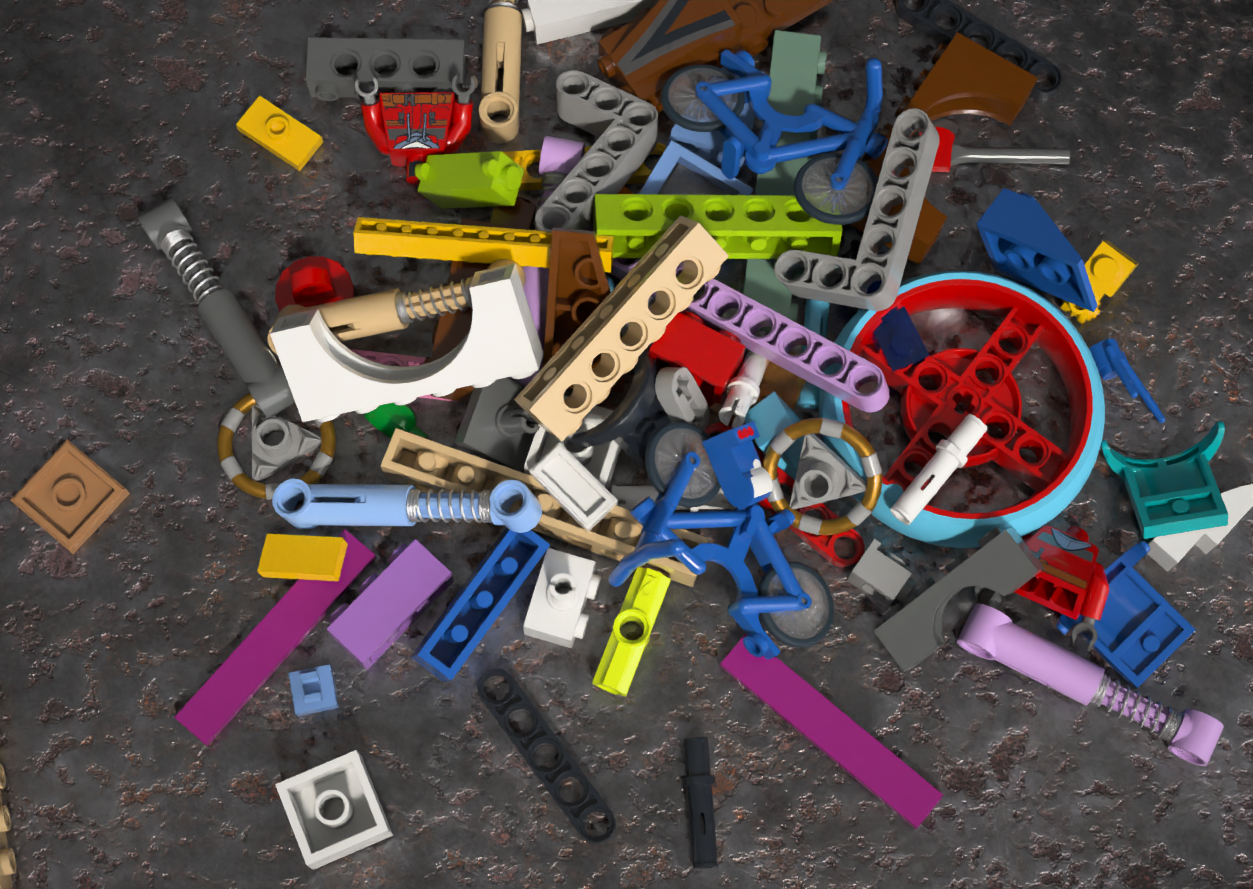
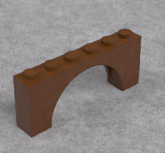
[839,32,1038,265]

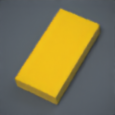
[257,534,348,581]

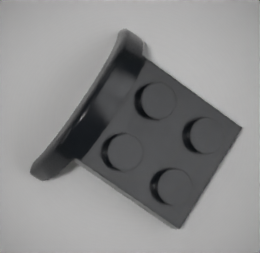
[571,350,689,482]

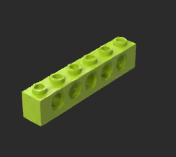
[593,194,843,259]

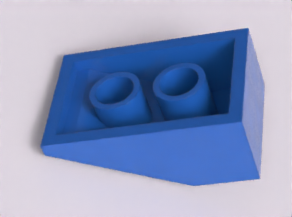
[976,188,1098,312]

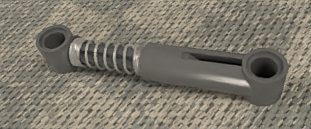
[137,197,295,419]

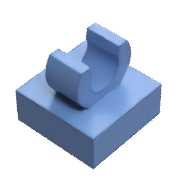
[289,664,339,716]

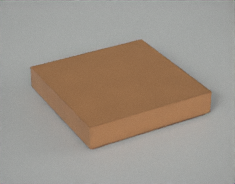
[11,439,130,554]

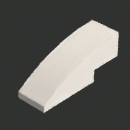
[1147,484,1253,572]

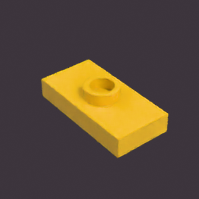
[236,95,323,171]

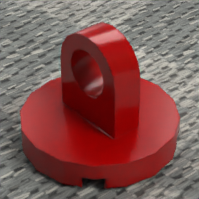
[275,256,356,312]

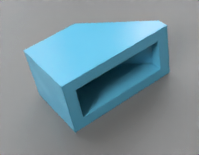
[745,391,805,480]

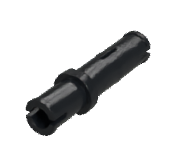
[682,737,718,869]

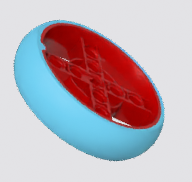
[819,270,1105,548]

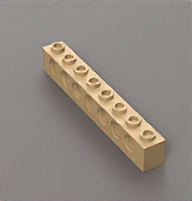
[380,428,709,587]

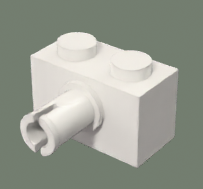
[523,548,601,648]

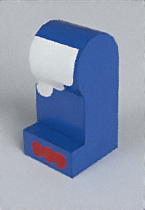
[702,421,773,508]

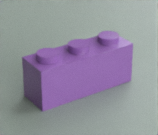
[327,539,454,670]

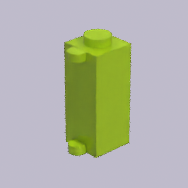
[415,151,524,209]

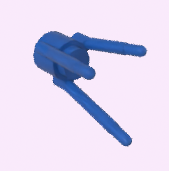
[1089,339,1166,423]

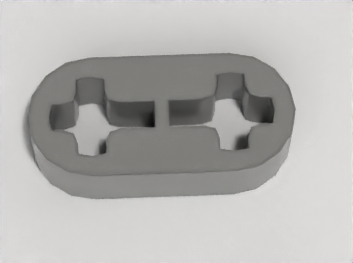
[655,367,710,433]

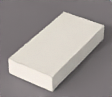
[529,443,618,532]

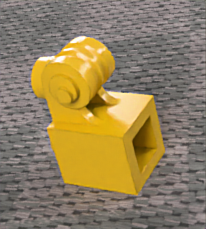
[1060,240,1139,324]

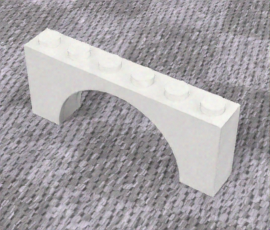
[270,263,544,422]

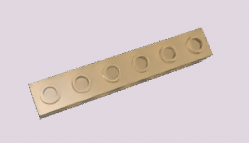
[514,215,729,441]

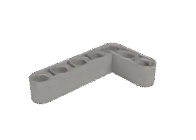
[535,70,658,233]
[774,108,940,311]

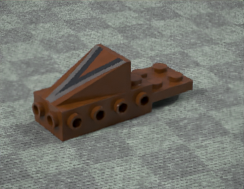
[596,0,833,112]

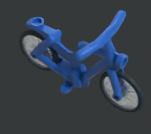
[661,49,888,225]
[608,422,834,660]

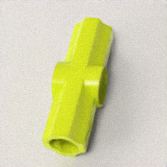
[592,567,671,697]

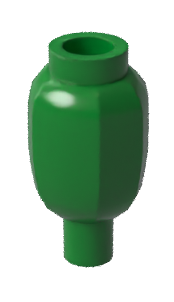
[364,402,428,439]

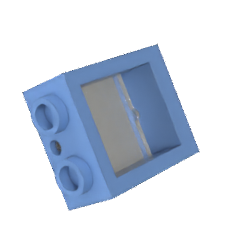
[639,140,753,195]

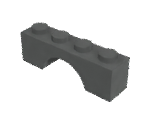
[874,527,1045,672]

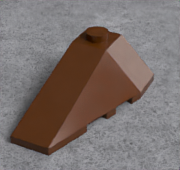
[543,228,625,393]

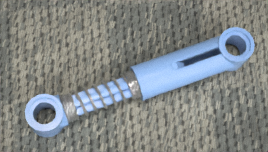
[272,478,542,533]

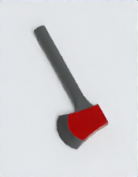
[915,118,1070,172]

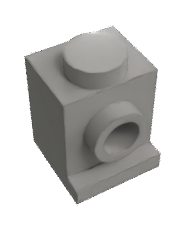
[847,538,916,608]

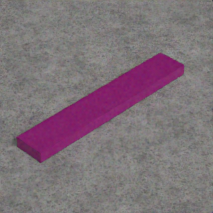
[174,529,377,747]
[719,634,944,830]

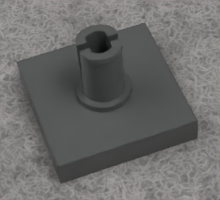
[454,377,540,473]

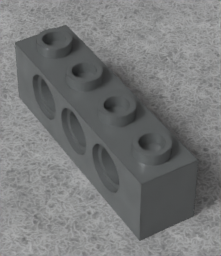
[306,37,466,101]

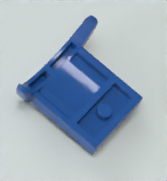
[1056,541,1196,689]

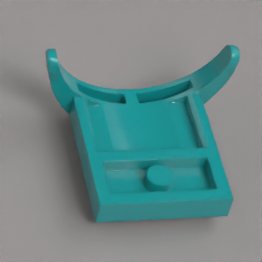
[1101,421,1228,539]

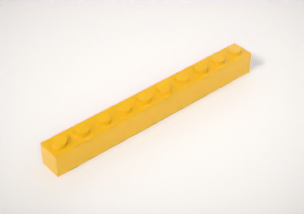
[353,217,614,273]

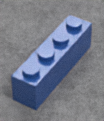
[410,527,550,682]

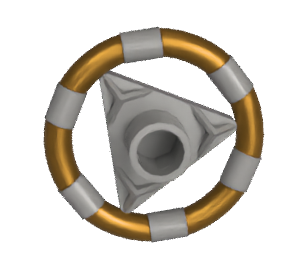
[217,393,336,500]
[762,418,882,535]

